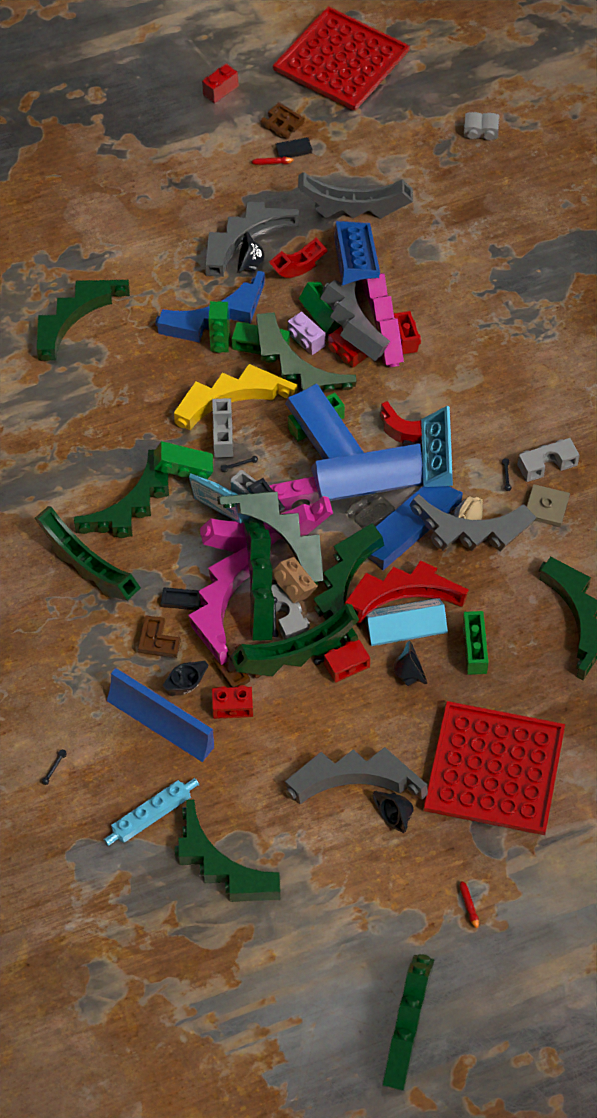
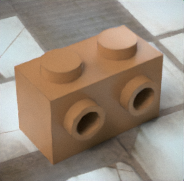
[272,557,318,603]

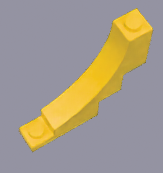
[174,364,297,431]

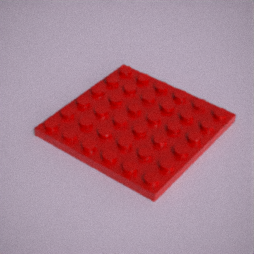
[273,6,410,111]
[424,701,565,835]

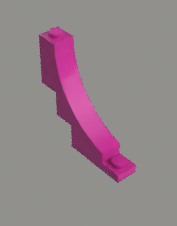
[359,272,404,367]
[200,496,333,553]
[189,547,250,665]

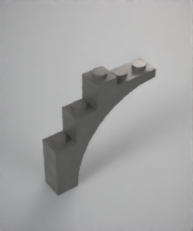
[298,172,413,219]
[205,202,299,277]
[320,279,391,361]
[409,494,536,552]

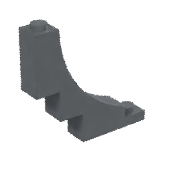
[285,747,428,804]

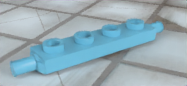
[104,778,199,846]

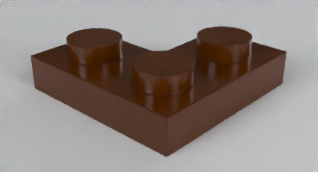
[138,615,181,658]

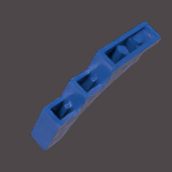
[155,271,265,343]

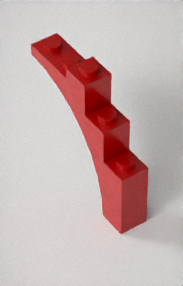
[345,560,469,623]

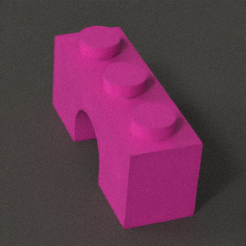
[269,477,320,512]

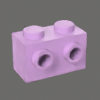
[288,312,325,356]

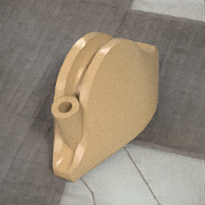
[454,496,483,520]

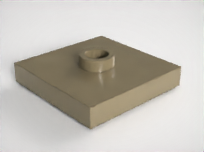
[527,484,570,527]

